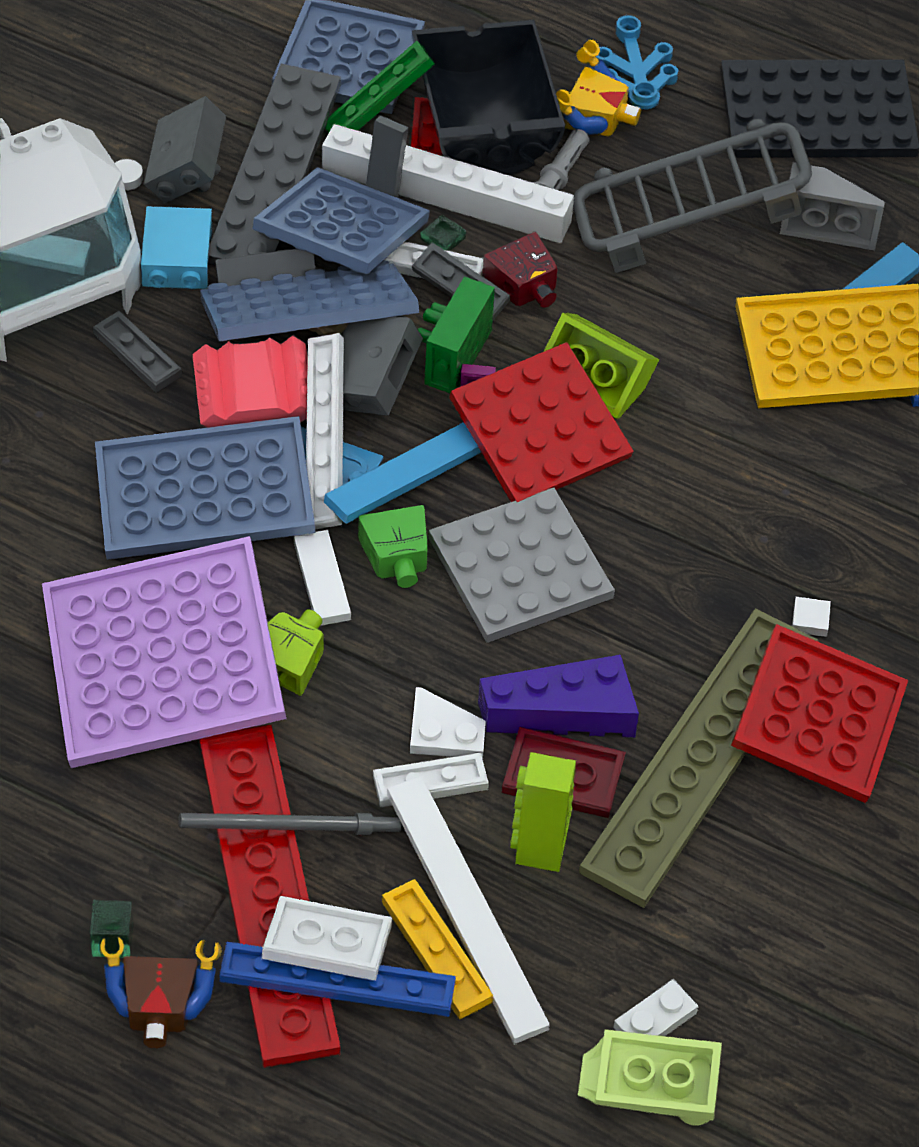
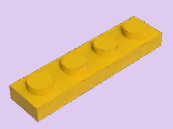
[382,879,493,1020]

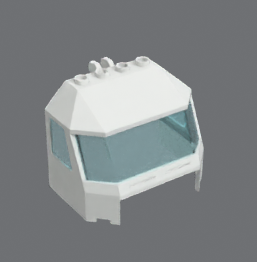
[0,118,142,362]

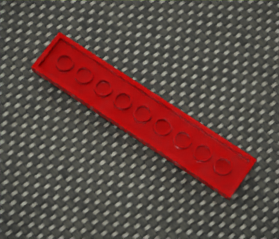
[199,724,340,1068]

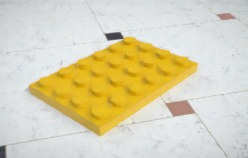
[735,284,919,408]

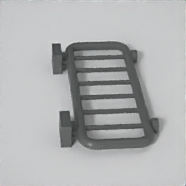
[573,119,812,273]

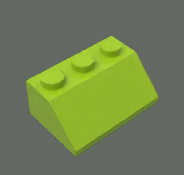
[544,313,659,419]

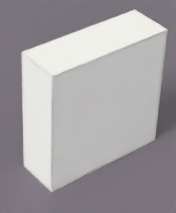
[792,597,831,637]

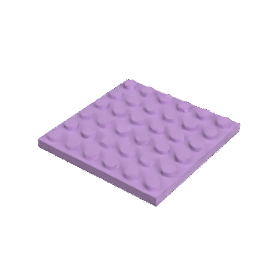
[42,536,287,768]

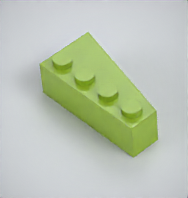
[510,752,576,872]

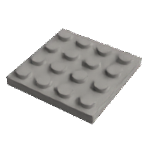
[428,488,615,643]

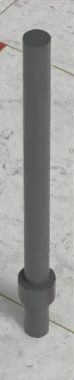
[178,813,401,835]

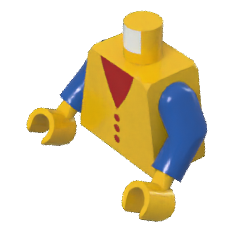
[556,40,641,136]

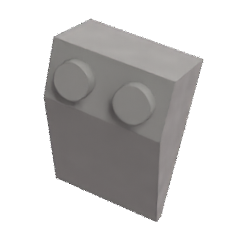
[780,162,885,251]

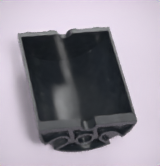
[412,20,565,175]

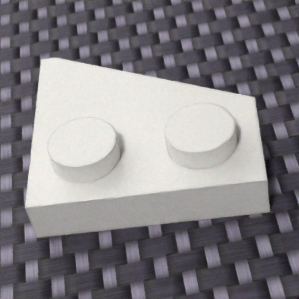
[410,687,486,759]

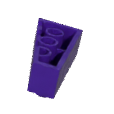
[478,655,639,738]

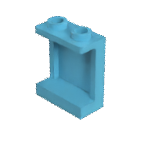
[141,206,212,289]

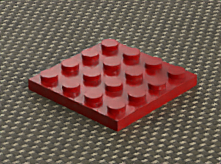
[449,342,634,502]
[730,624,908,803]

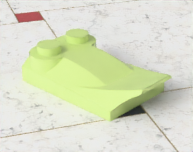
[578,1030,722,1126]

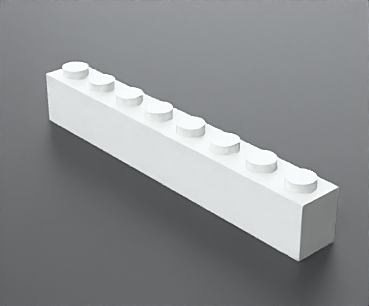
[322,124,574,243]

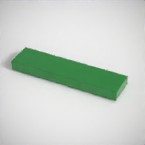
[325,41,435,133]

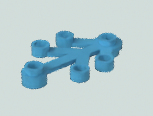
[596,15,678,109]

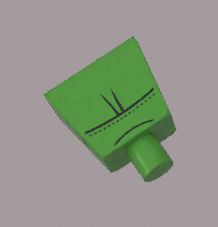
[358,505,427,588]

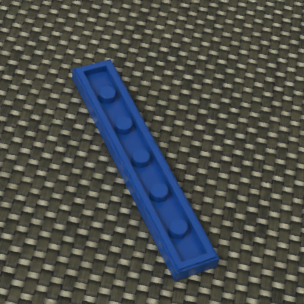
[219,942,456,1017]

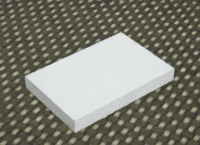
[262,896,392,981]

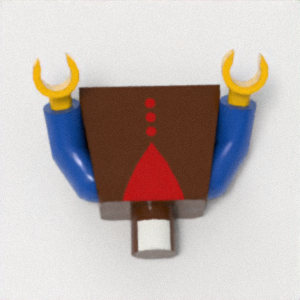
[100,937,222,1048]

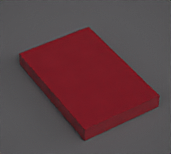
[502,727,626,818]

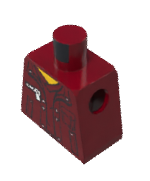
[482,232,557,308]

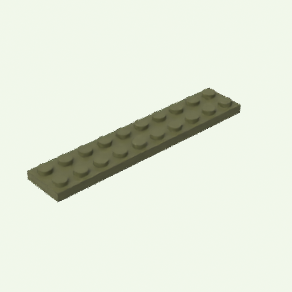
[579,608,818,908]

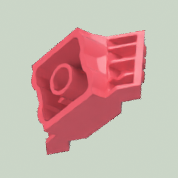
[192,336,308,428]

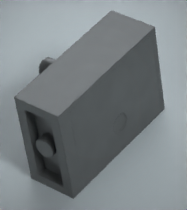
[144,96,226,203]
[342,316,423,416]

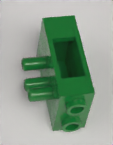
[418,277,495,393]

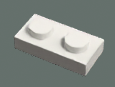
[613,979,698,1036]

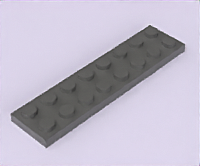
[208,63,341,265]

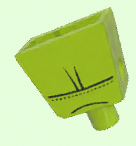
[268,609,324,696]

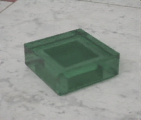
[420,215,466,251]

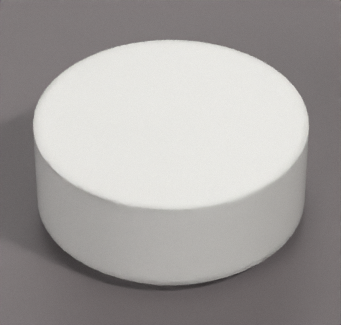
[115,159,143,190]

